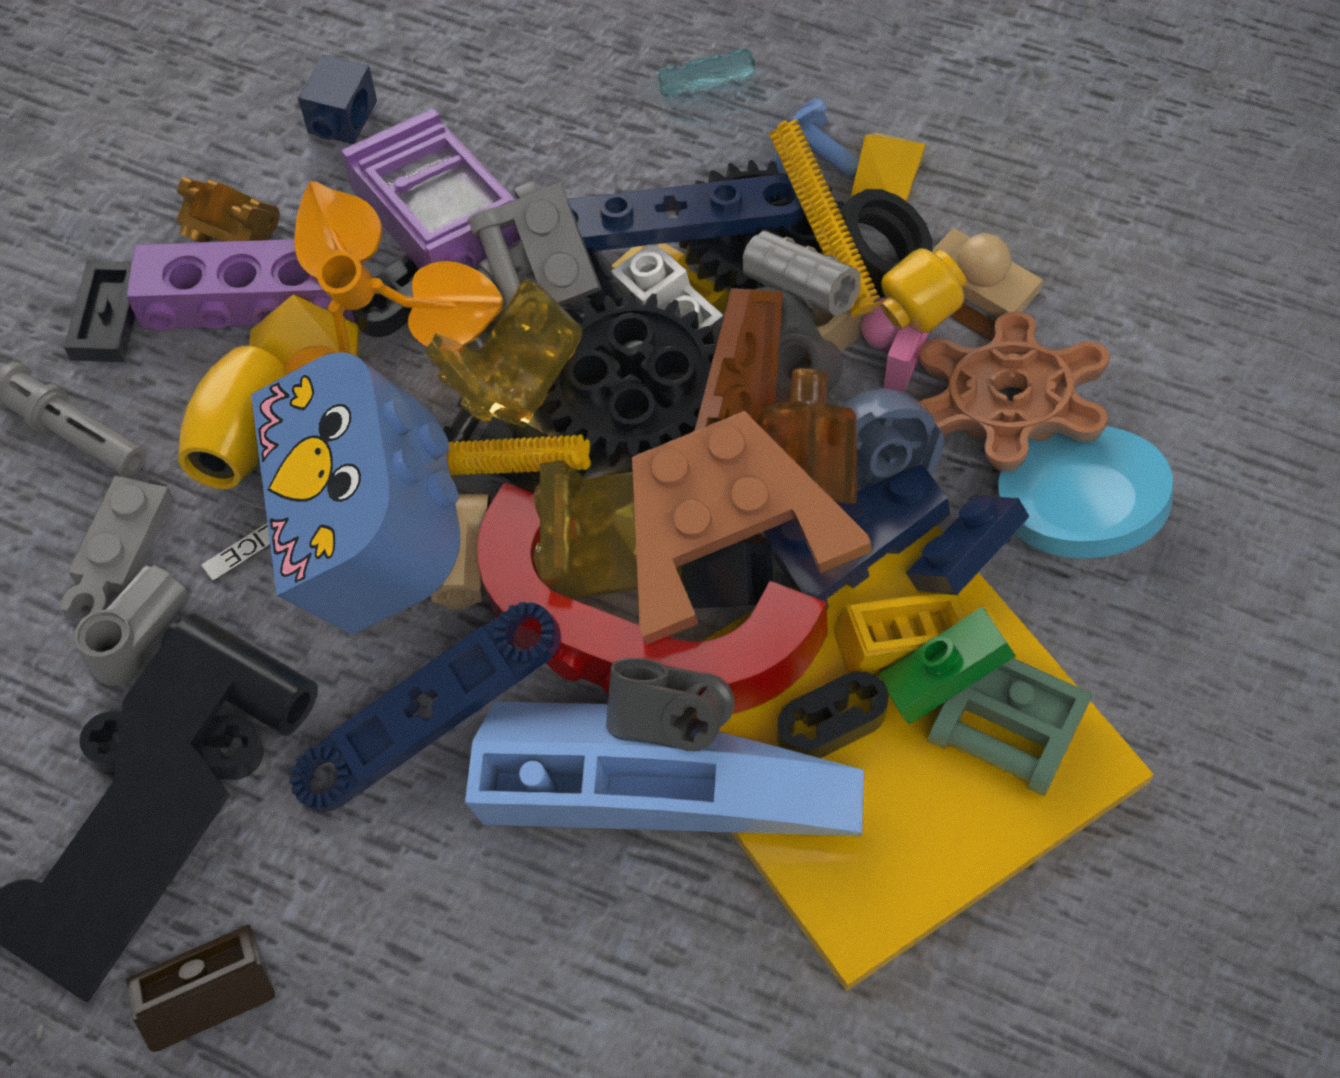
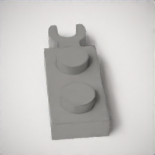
[60,475,173,622]

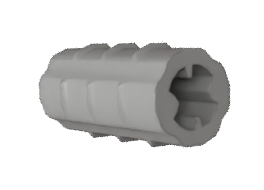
[743,231,860,316]

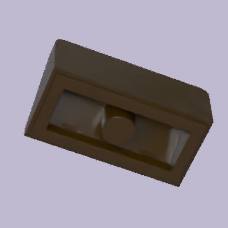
[126,925,275,1052]

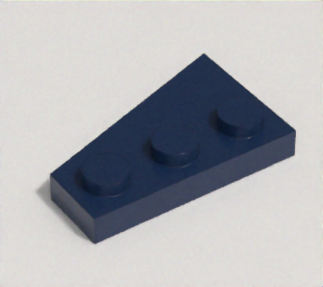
[764,464,951,608]

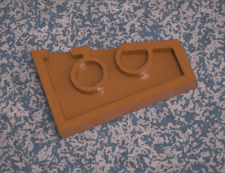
[695,288,783,438]

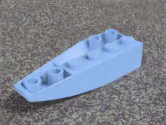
[465,702,864,836]

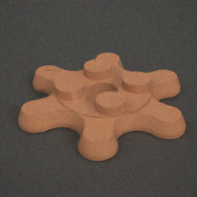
[919,311,1110,472]

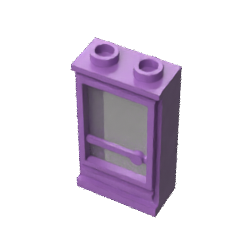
[341,108,521,270]

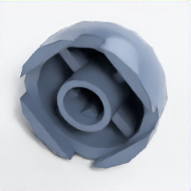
[824,387,944,495]

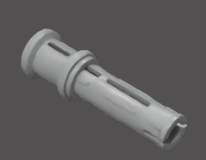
[0,362,146,478]

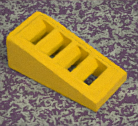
[834,593,966,675]

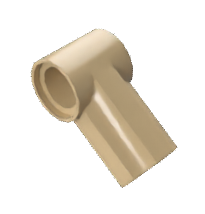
[430,494,491,609]

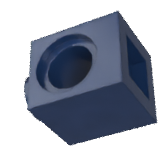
[298,54,377,144]

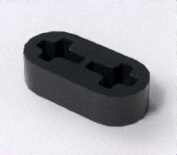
[353,255,419,337]
[777,671,888,758]

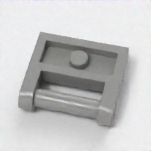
[468,182,602,325]

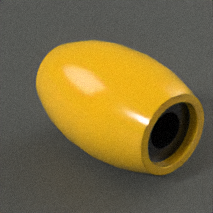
[178,346,287,489]

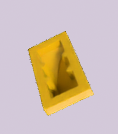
[850,132,926,202]
[249,294,360,366]

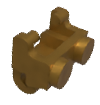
[176,177,280,242]

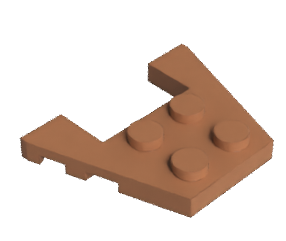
[632,411,872,645]

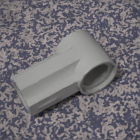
[74,564,189,686]

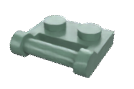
[928,658,1093,797]

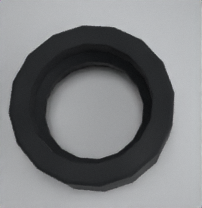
[837,189,933,298]

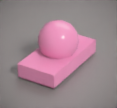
[860,298,930,392]

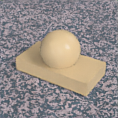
[933,227,1043,318]

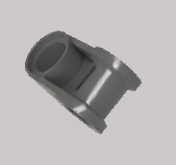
[606,658,735,751]

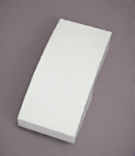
[610,244,724,329]

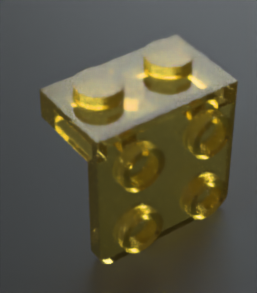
[425,279,582,428]
[534,460,682,598]

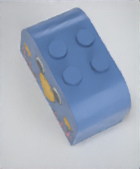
[251,352,460,634]

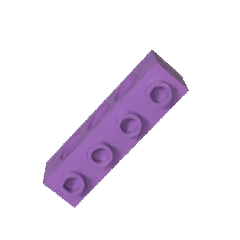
[127,239,355,331]

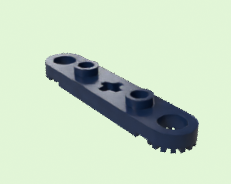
[568,175,805,251]
[289,601,561,812]

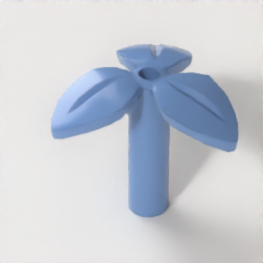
[775,97,859,179]

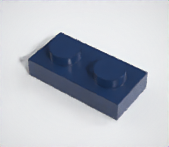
[906,495,1030,595]

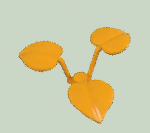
[284,181,504,375]

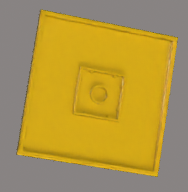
[701,525,1154,992]

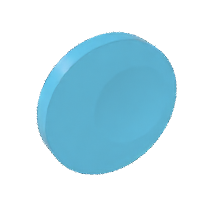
[998,426,1173,559]

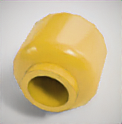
[880,248,967,333]

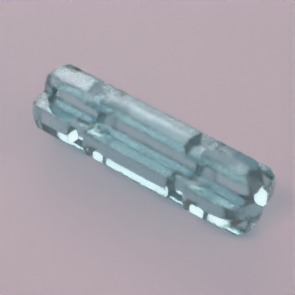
[657,48,756,98]

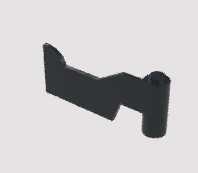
[0,613,318,1002]

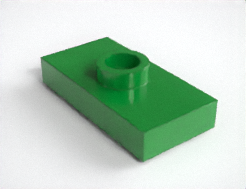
[878,606,1016,725]

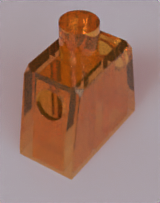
[756,369,857,504]

